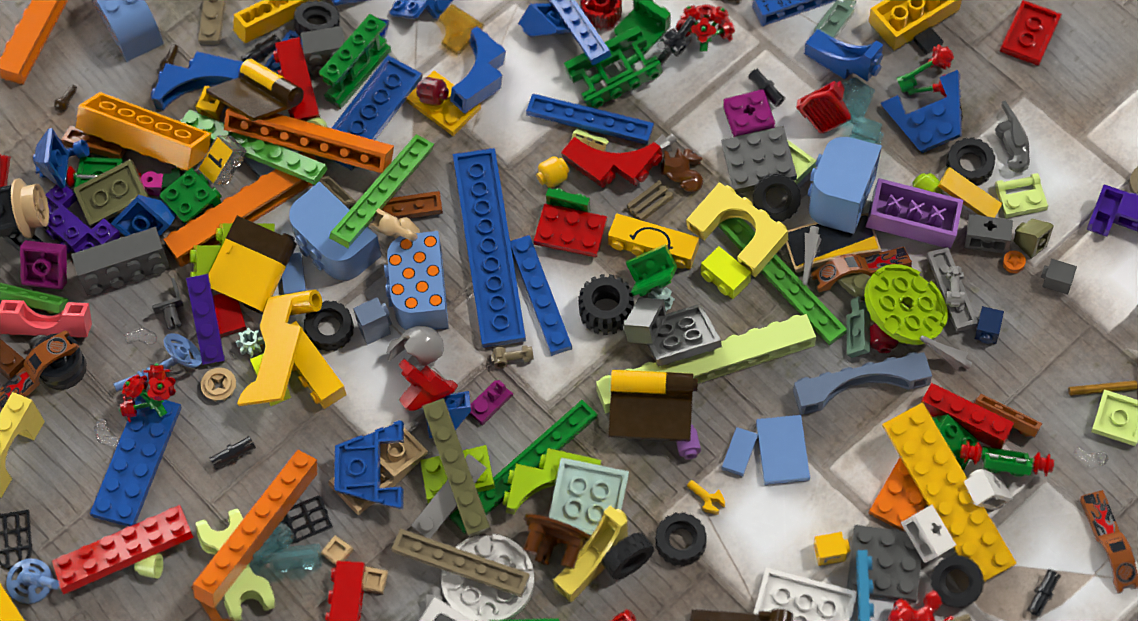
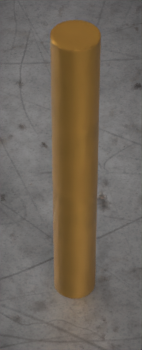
[1068,380,1138,396]

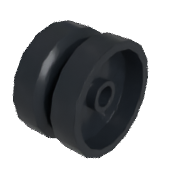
[34,333,87,390]

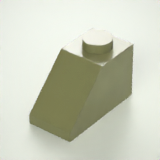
[1013,219,1054,259]

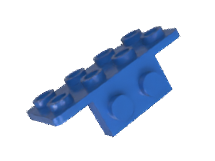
[389,0,453,19]

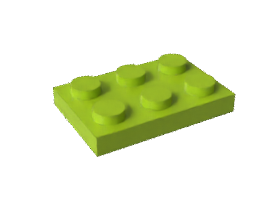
[420,445,495,503]

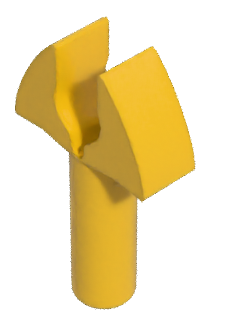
[687,480,725,514]

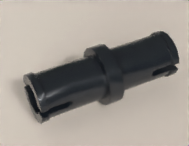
[241,34,281,62]
[748,68,786,107]
[209,436,256,470]
[1027,569,1061,617]

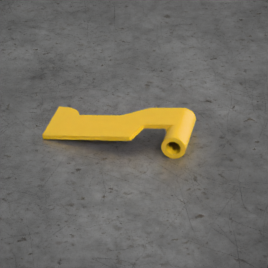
[237,289,322,406]

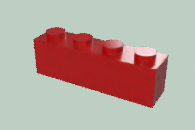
[273,37,320,121]
[921,382,1014,449]
[325,560,366,621]

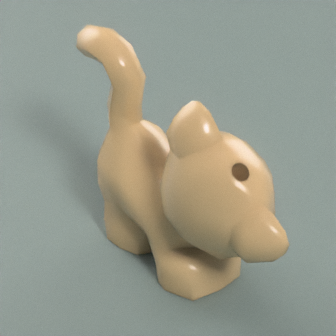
[369,208,421,241]

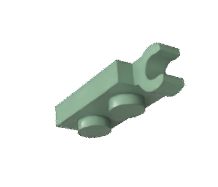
[814,0,857,38]
[847,297,870,358]

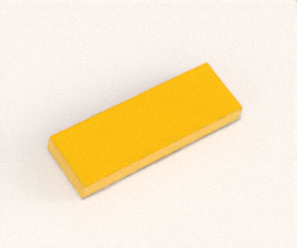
[938,168,1002,218]

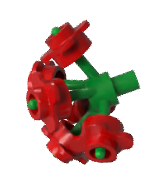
[676,4,735,52]
[119,363,176,422]

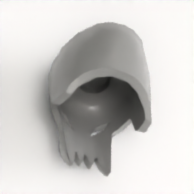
[386,326,444,367]

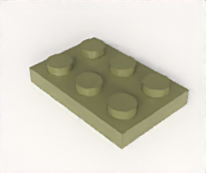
[73,160,149,228]

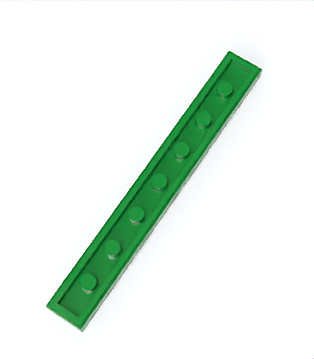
[449,400,598,534]

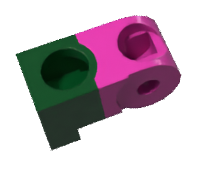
[141,169,183,196]

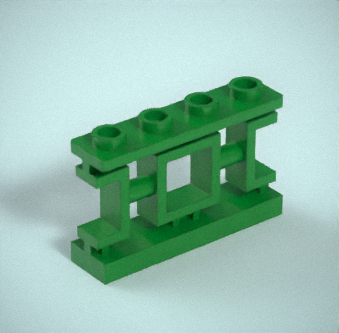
[319,14,392,109]
[564,25,663,109]

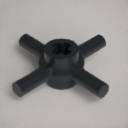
[657,16,696,65]

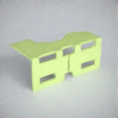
[571,128,609,151]

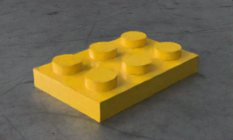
[406,70,481,136]

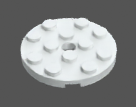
[441,534,534,621]

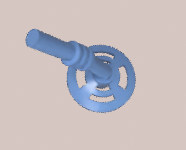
[113,333,202,392]
[6,559,60,604]

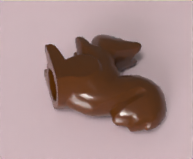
[661,148,703,192]

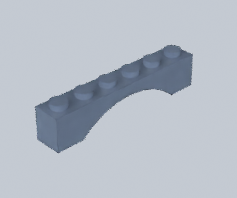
[793,352,932,415]

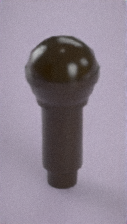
[160,44,179,71]
[54,85,77,112]

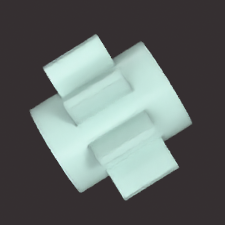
[648,286,675,311]
[236,328,265,357]

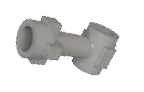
[945,266,965,307]

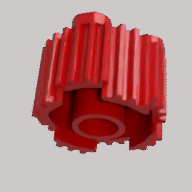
[580,0,622,31]

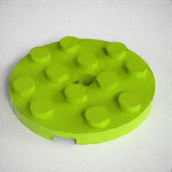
[864,264,948,345]

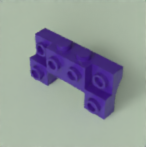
[1087,184,1138,237]
[43,185,121,253]

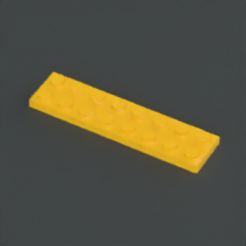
[882,402,1017,582]

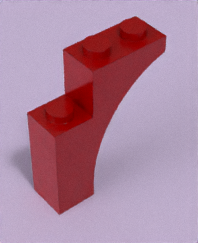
[561,136,663,188]

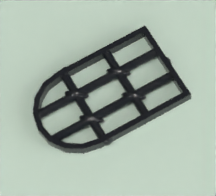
[271,495,333,545]
[0,510,33,569]

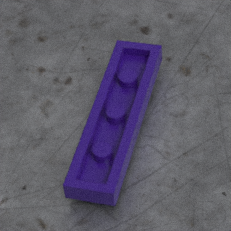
[186,274,225,365]

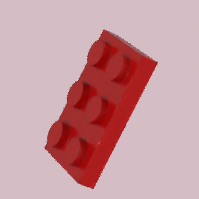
[533,203,607,258]

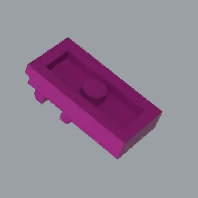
[469,380,513,426]

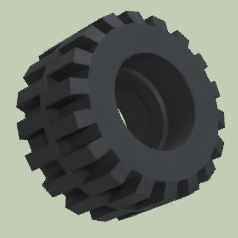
[578,274,634,335]

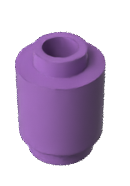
[676,424,701,459]

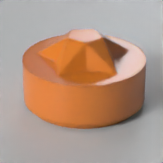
[1003,250,1026,273]

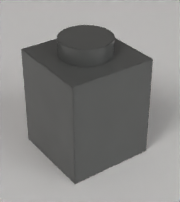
[1041,258,1077,295]

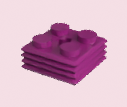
[723,89,775,137]
[20,240,67,290]

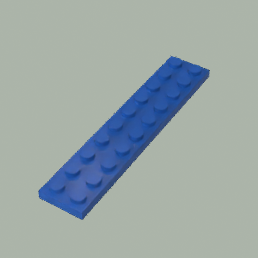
[453,148,526,348]

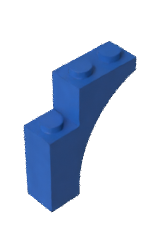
[450,26,506,113]
[804,29,883,82]
[151,51,244,111]

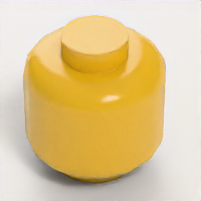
[536,156,569,188]

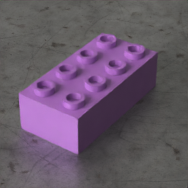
[866,178,963,249]

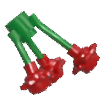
[897,45,954,98]

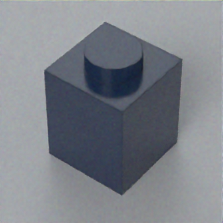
[974,306,1004,344]

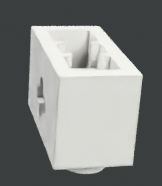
[964,469,1013,510]
[901,505,956,563]

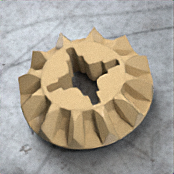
[201,368,236,402]

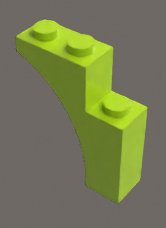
[190,223,275,277]
[503,448,601,515]

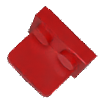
[796,81,851,134]
[398,358,458,411]

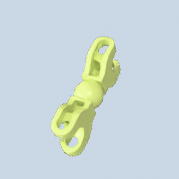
[196,509,275,621]

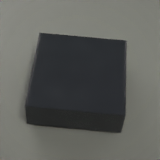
[913,26,943,55]

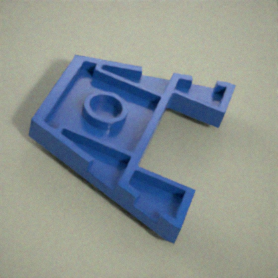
[881,70,962,153]
[334,420,404,509]

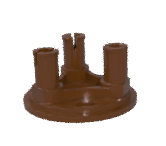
[523,514,590,569]

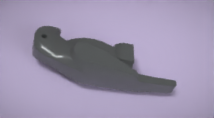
[995,101,1030,173]

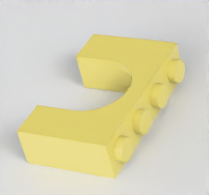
[686,182,788,277]
[0,392,45,498]

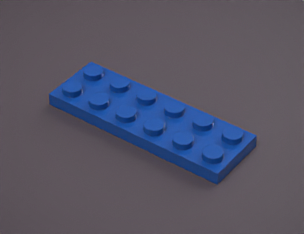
[332,55,423,171]
[90,395,182,527]

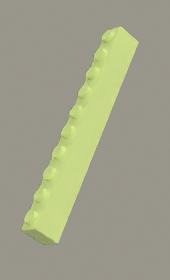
[596,314,816,414]

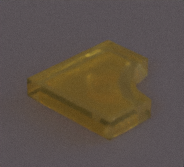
[439,4,484,56]

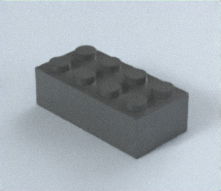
[71,227,171,296]

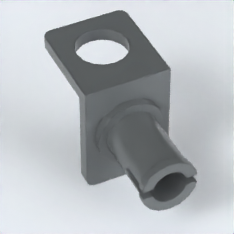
[152,277,184,330]

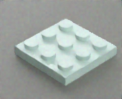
[549,458,629,535]

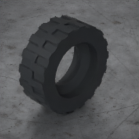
[294,0,340,38]
[946,137,995,185]
[752,173,801,222]
[304,300,354,352]
[656,512,707,566]
[602,532,655,580]
[930,555,984,608]

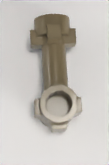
[491,345,534,369]

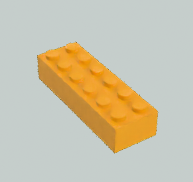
[76,92,211,170]

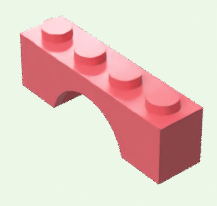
[0,300,92,338]

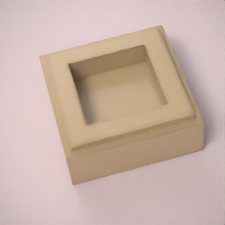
[321,535,354,565]
[362,567,388,594]

